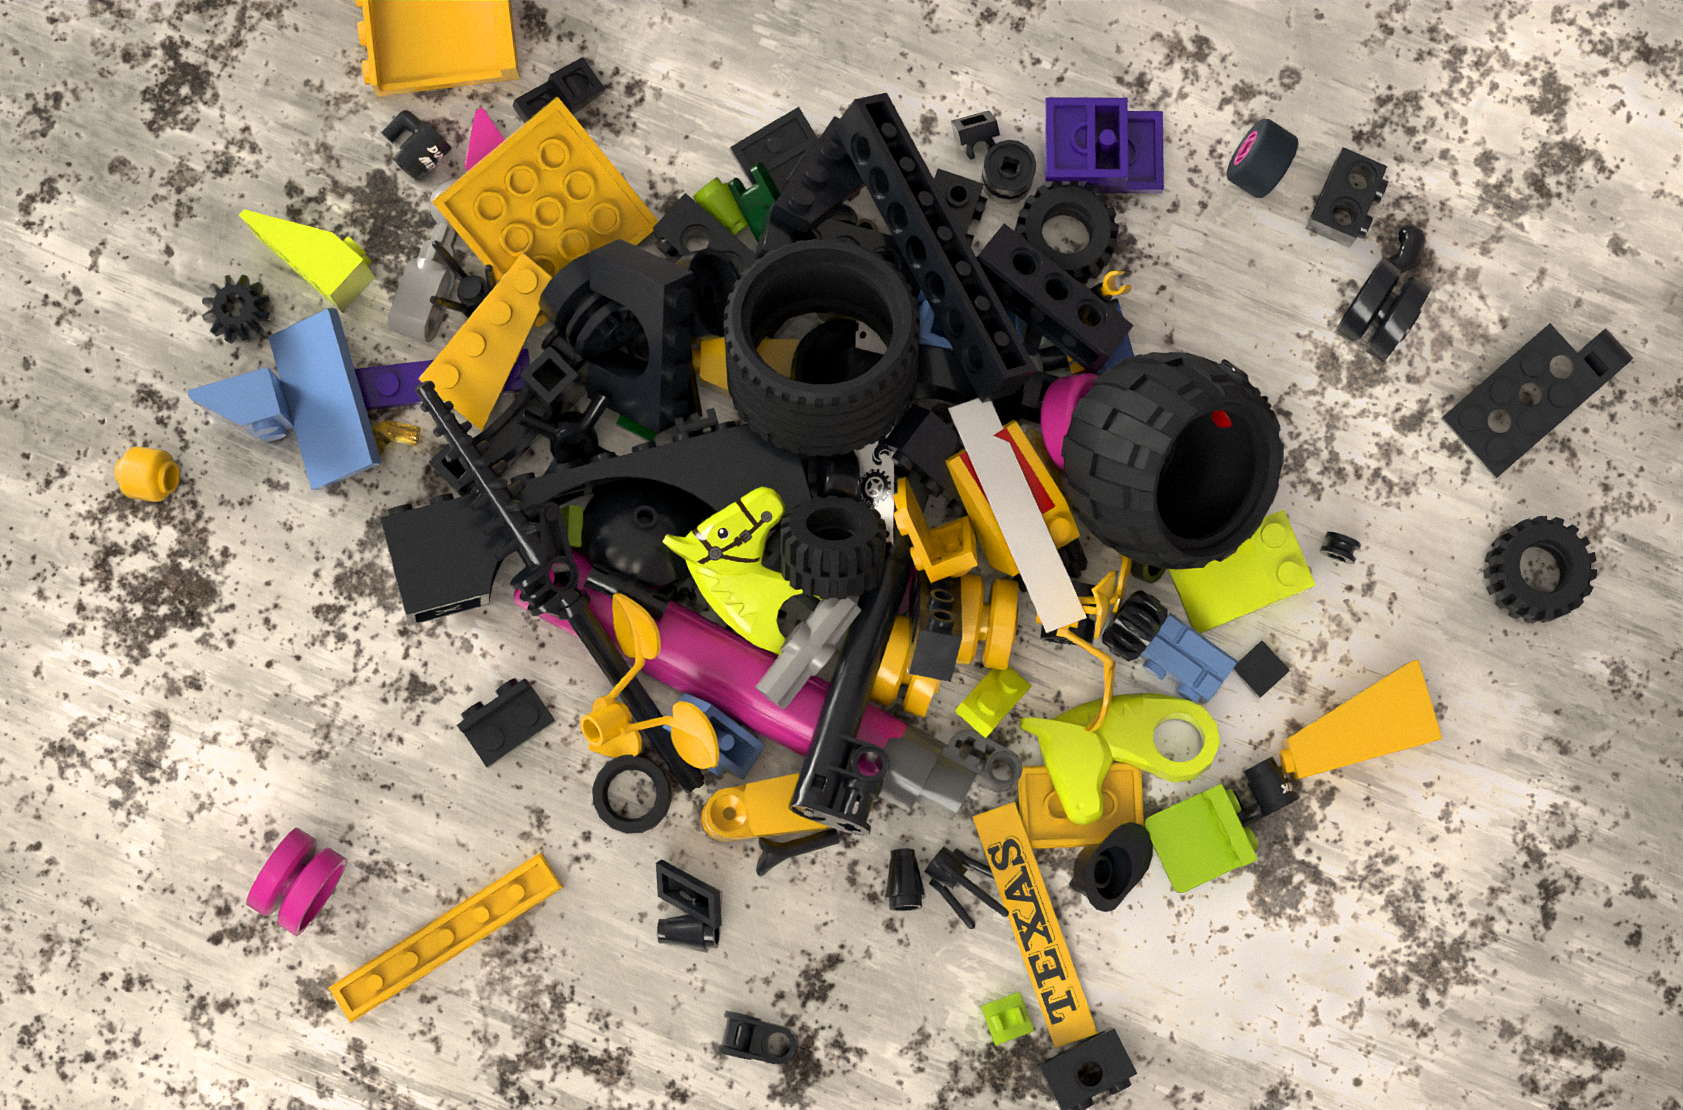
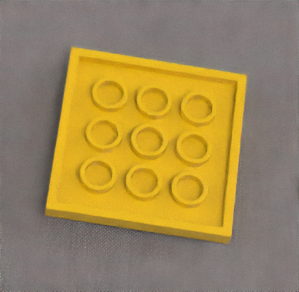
[431,97,659,328]

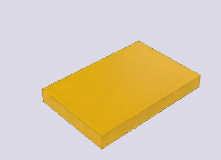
[1017,762,1144,849]

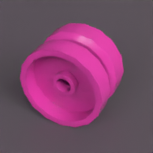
[246,827,348,936]

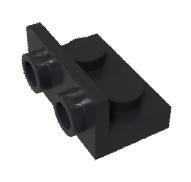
[457,678,556,769]

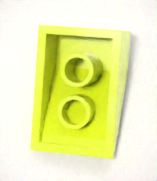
[239,209,375,313]
[1168,510,1316,634]

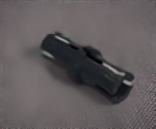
[584,562,671,622]

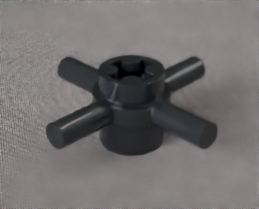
[516,389,619,476]

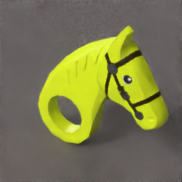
[662,487,822,655]

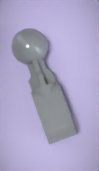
[388,179,458,342]

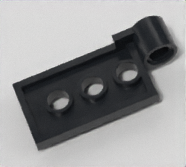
[1441,323,1633,479]

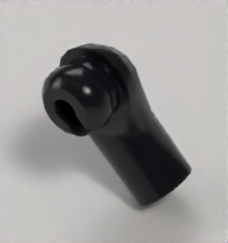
[1388,224,1426,274]

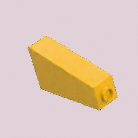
[1278,659,1442,781]

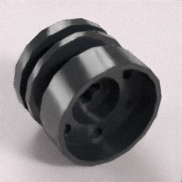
[538,253,642,362]

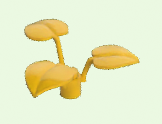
[1035,554,1132,732]
[580,593,719,769]

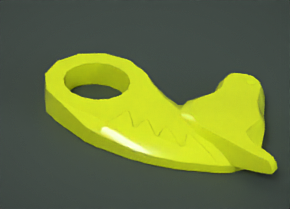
[1020,693,1220,825]

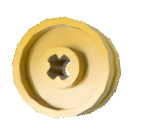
[956,574,1019,670]
[869,614,941,718]

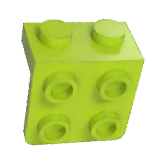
[1144,783,1259,893]

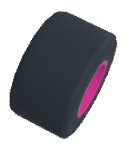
[1226,119,1299,198]

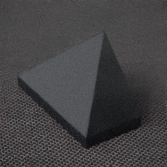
[656,859,722,929]

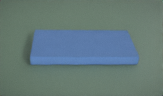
[268,308,381,490]

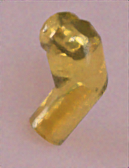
[372,420,421,456]

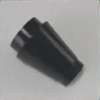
[885,848,926,911]
[657,914,720,953]

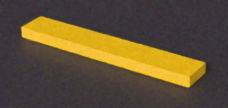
[328,853,564,1023]

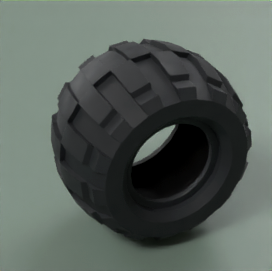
[1061,352,1284,570]

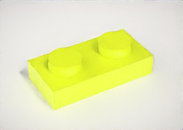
[954,665,1032,738]

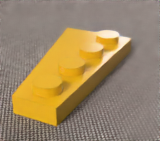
[419,253,553,431]

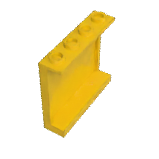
[355,0,520,97]

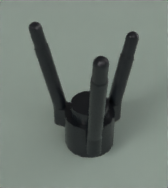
[430,240,496,318]
[924,846,1009,929]

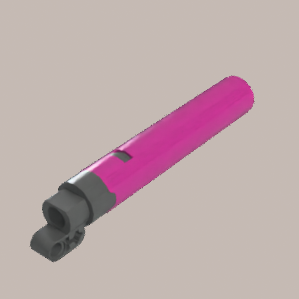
[513,547,1023,820]

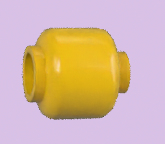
[114,447,180,502]

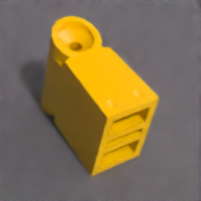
[700,773,829,842]

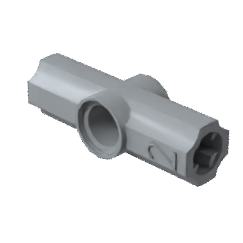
[755,597,861,710]

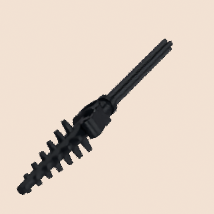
[415,380,705,793]

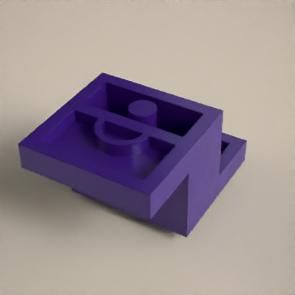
[1045,97,1164,194]

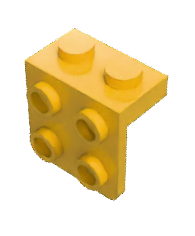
[893,477,978,583]

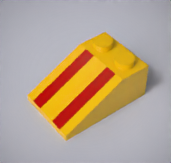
[945,420,1080,577]

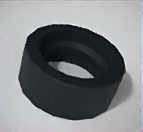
[592,755,672,834]

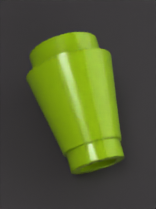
[692,177,748,236]

